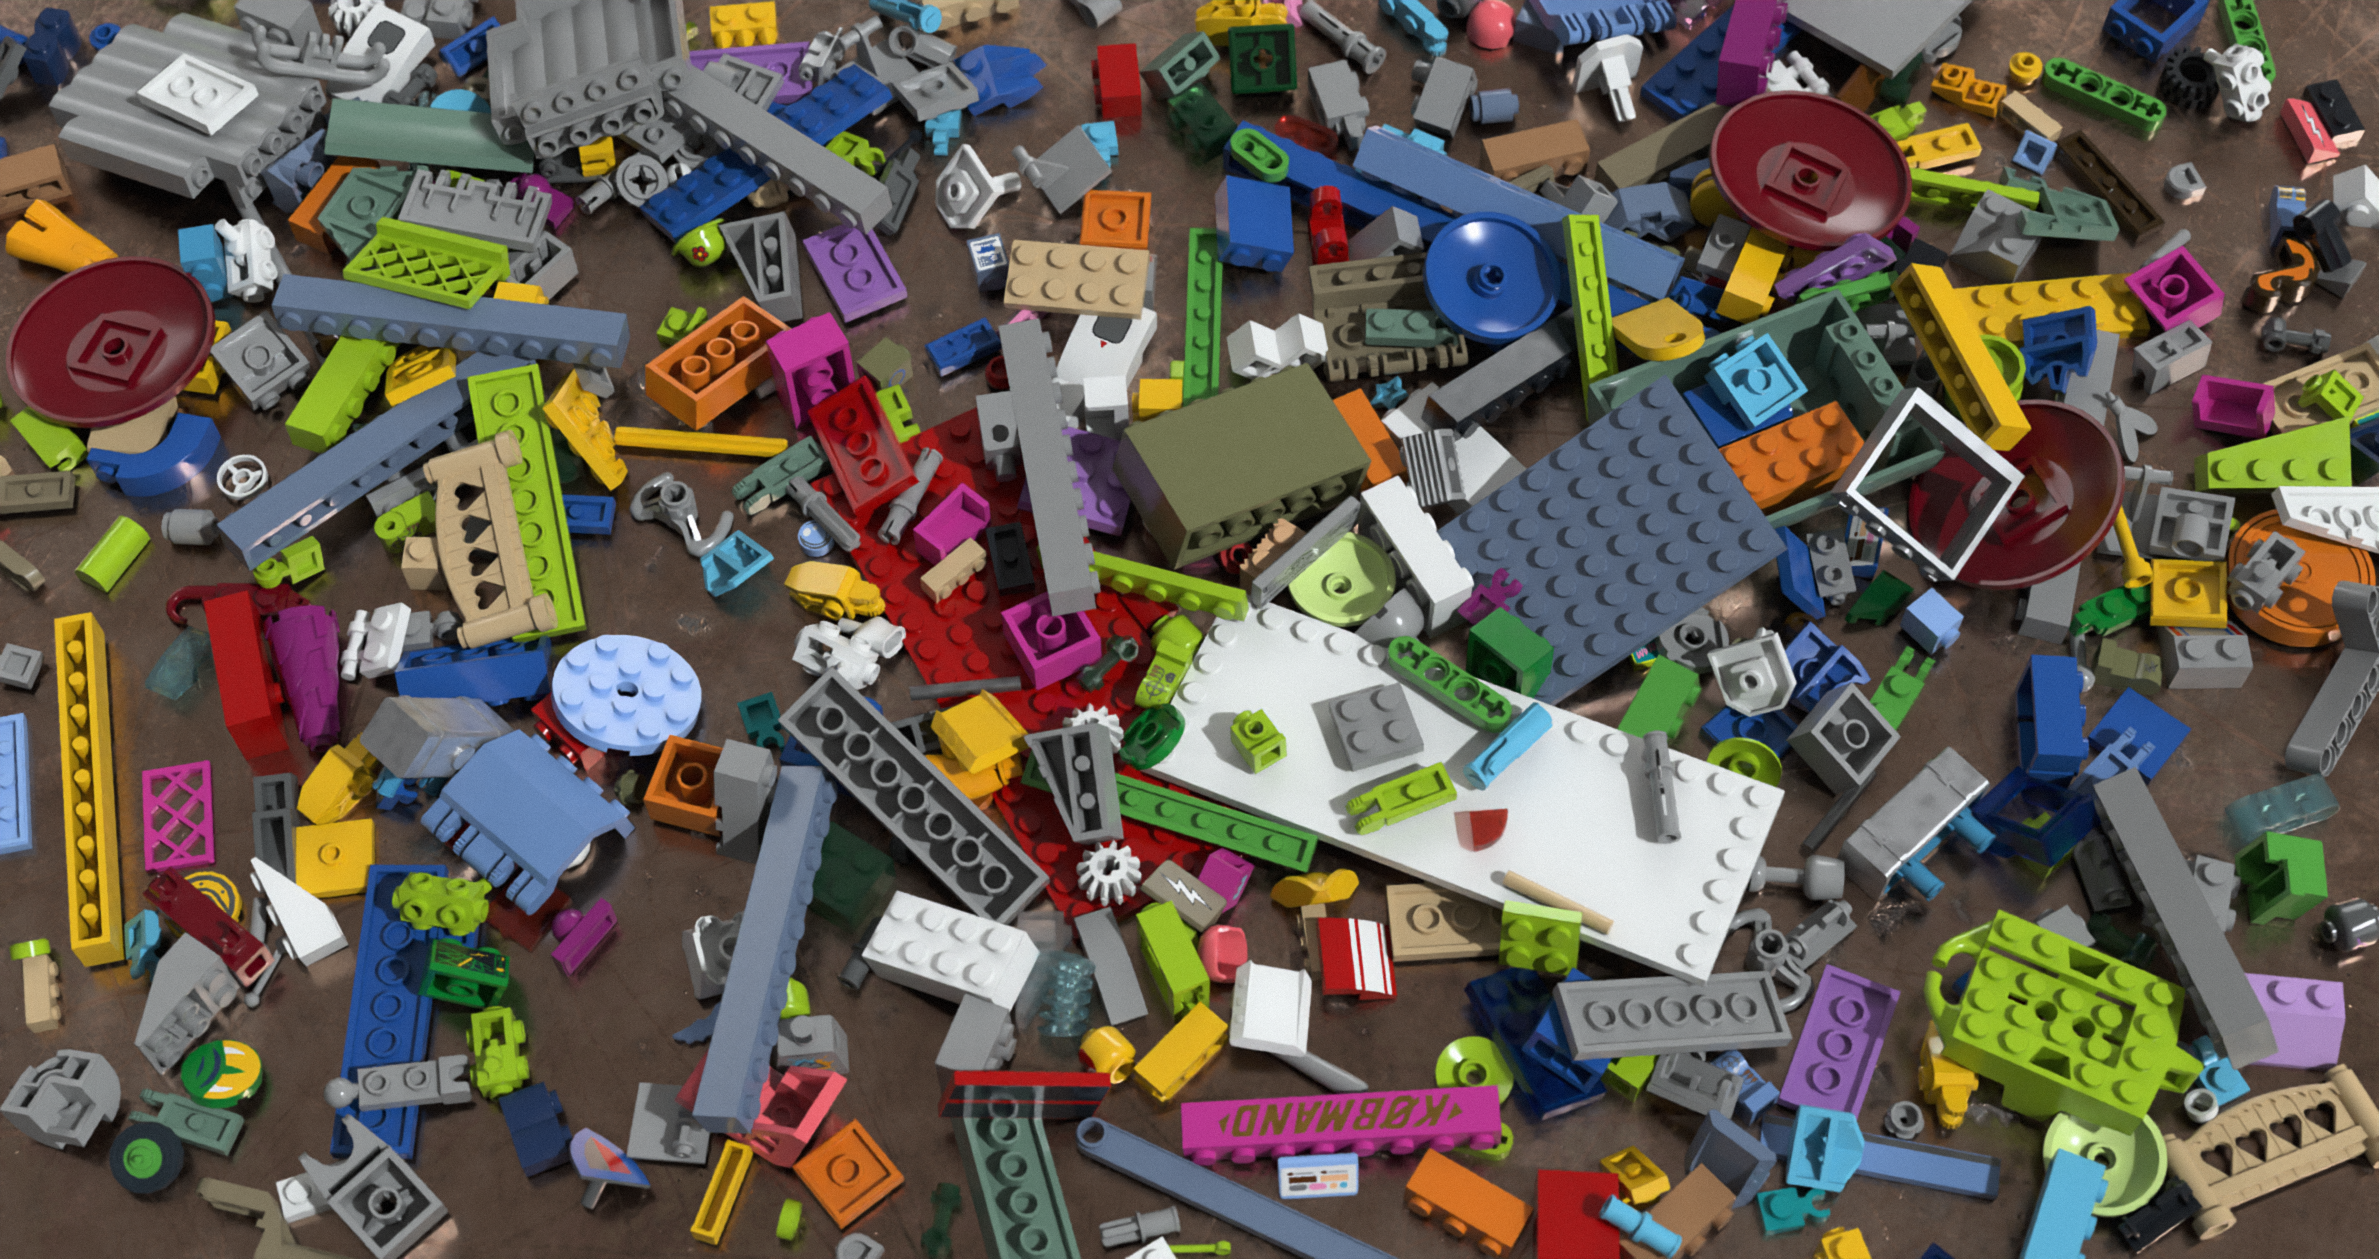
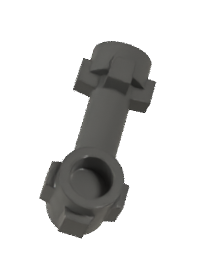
[383,63,438,106]
[2261,317,2331,354]

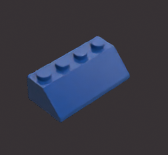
[395,635,553,706]

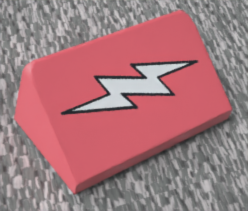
[2280,98,2340,164]

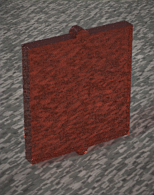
[485,868,572,951]

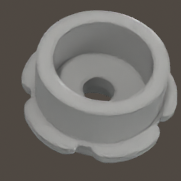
[1884,1101,1924,1140]

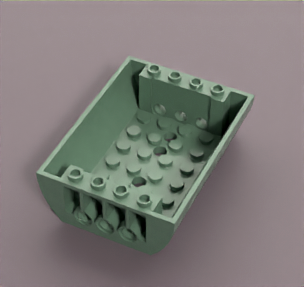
[1587,289,1946,529]

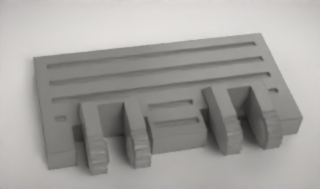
[398,169,552,253]

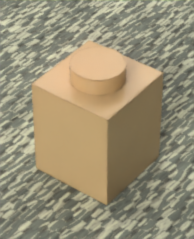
[401,537,447,590]

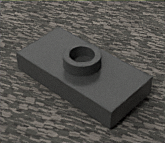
[0,36,27,100]

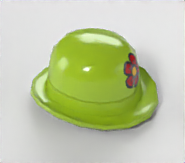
[672,218,727,267]

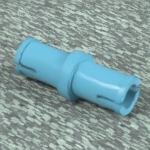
[1599,1194,1682,1259]

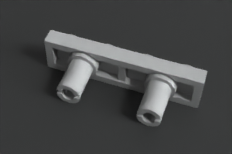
[366,430,478,519]

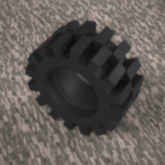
[2159,46,2220,109]

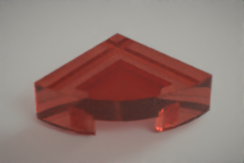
[1469,808,1508,852]

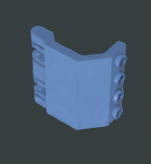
[1528,0,1677,45]
[420,729,635,915]

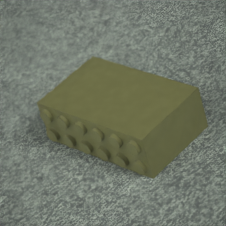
[1112,363,1372,570]

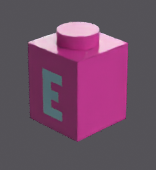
[1198,848,1255,913]

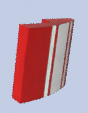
[1316,917,1397,1000]

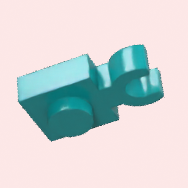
[737,692,786,754]
[1754,1187,1831,1236]

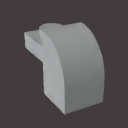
[1540,175,1618,223]

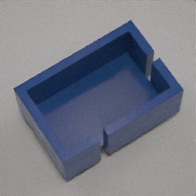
[2015,655,2089,790]

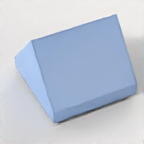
[2011,130,2057,175]

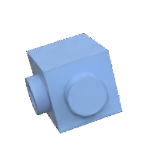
[1900,588,1964,655]

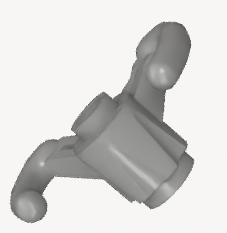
[629,472,734,557]
[1723,908,1815,1013]

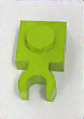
[825,131,885,175]

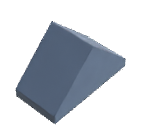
[1513,0,1564,54]

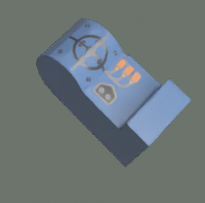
[1708,1049,1780,1127]

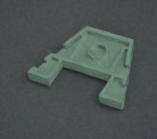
[2000,166,2119,241]

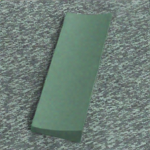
[325,98,535,173]
[950,1118,1081,1259]

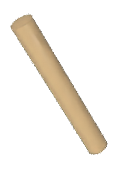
[1503,870,1614,935]

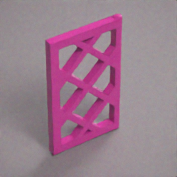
[142,760,215,874]

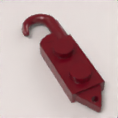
[165,583,311,624]

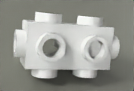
[2203,43,2271,122]
[215,219,278,303]
[792,621,880,690]

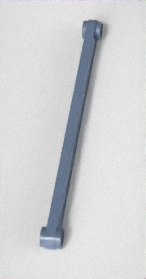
[1075,1117,1398,1259]

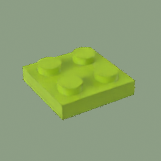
[1498,900,1583,975]

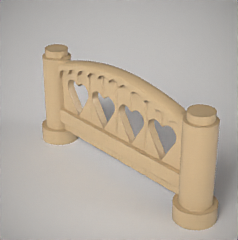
[423,429,558,649]
[2163,1064,2379,1240]

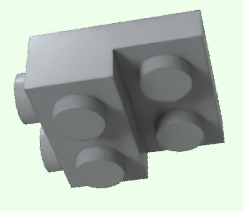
[401,0,479,39]
[209,310,311,411]
[2141,855,2241,933]

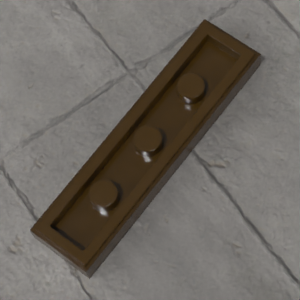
[2055,129,2165,243]

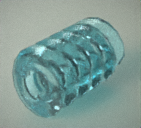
[1037,951,1096,1037]

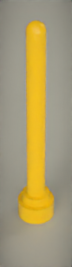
[2113,505,2154,589]

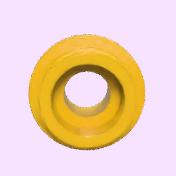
[2009,52,2043,84]

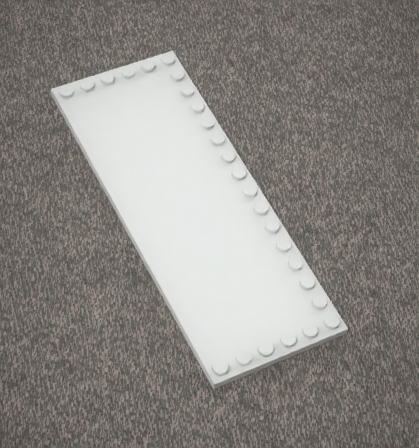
[1140,594,1785,988]

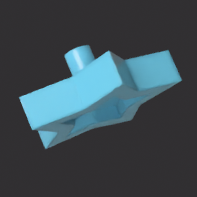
[1370,375,1409,410]

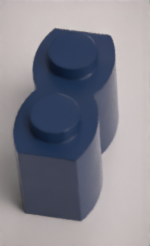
[23,7,81,86]
[499,1082,573,1177]

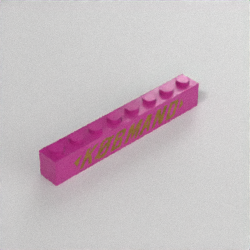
[1181,1085,1502,1166]

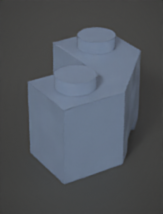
[1604,182,1695,243]

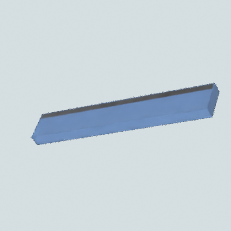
[1759,1114,2001,1200]

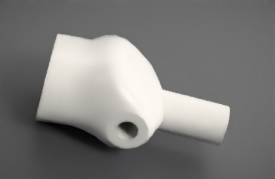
[837,616,906,658]

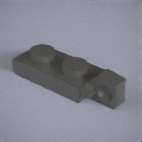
[875,148,920,236]

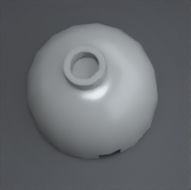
[1355,588,1424,654]

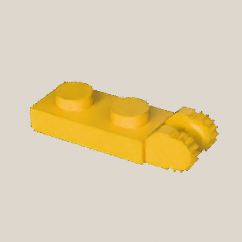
[1897,123,1982,169]

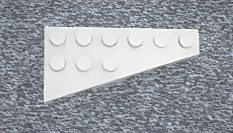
[2271,486,2379,554]

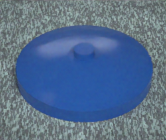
[1423,212,1561,344]

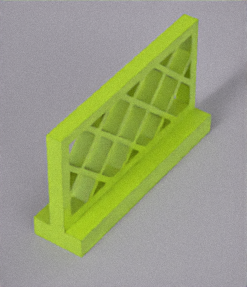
[343,217,510,309]

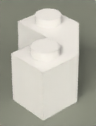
[2333,165,2379,229]
[1226,313,1328,380]

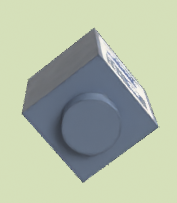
[967,233,1009,292]

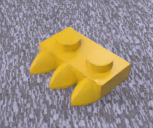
[710,1,777,49]

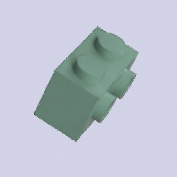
[1139,31,1221,100]

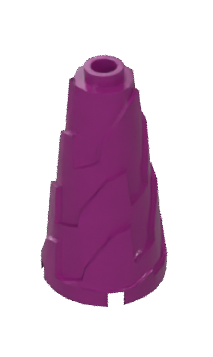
[263,605,340,752]

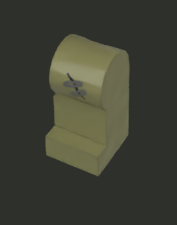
[2091,638,2164,695]

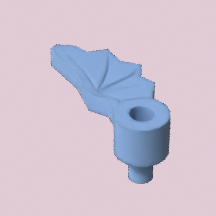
[673,1002,721,1045]

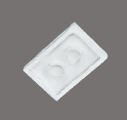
[136,53,259,135]

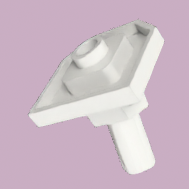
[1572,34,1643,122]
[935,144,1021,229]
[1707,627,1797,717]

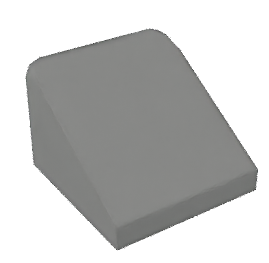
[2316,259,2367,298]

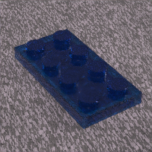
[1464,967,1608,1121]

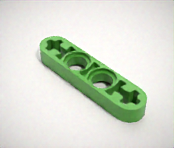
[2218,0,2276,85]
[2041,58,2167,131]
[1388,636,1512,733]

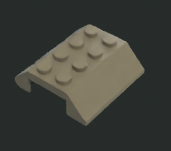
[1308,252,1468,382]

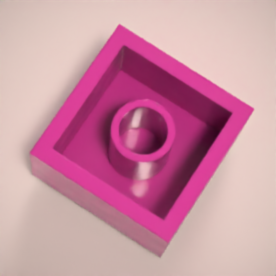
[1001,591,1102,691]

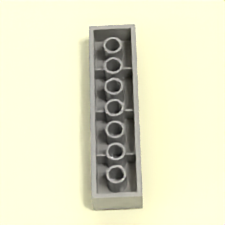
[778,666,1050,926]
[2092,767,2279,1070]

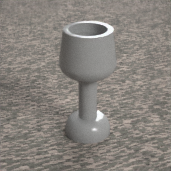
[1748,855,1844,900]

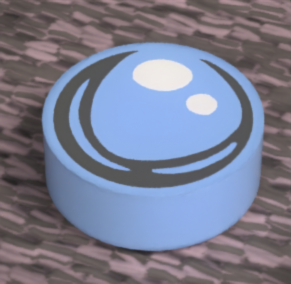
[798,520,835,557]

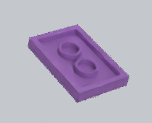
[803,224,907,323]
[1774,233,1897,304]

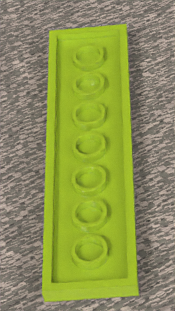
[467,364,587,642]

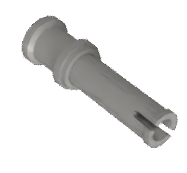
[1300,0,1386,74]

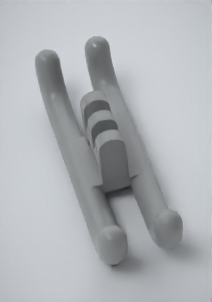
[252,25,390,85]

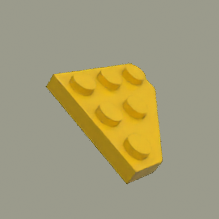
[542,369,628,491]

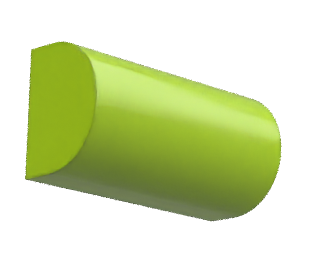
[74,515,151,593]

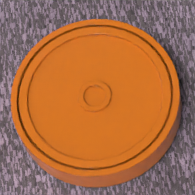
[2224,509,2376,647]

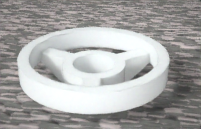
[217,455,268,500]

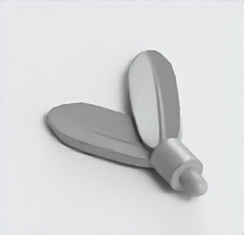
[2105,391,2158,462]

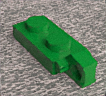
[2069,584,2150,637]

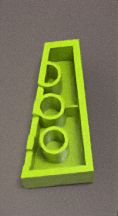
[2194,416,2352,493]

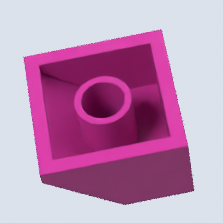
[2124,245,2225,331]

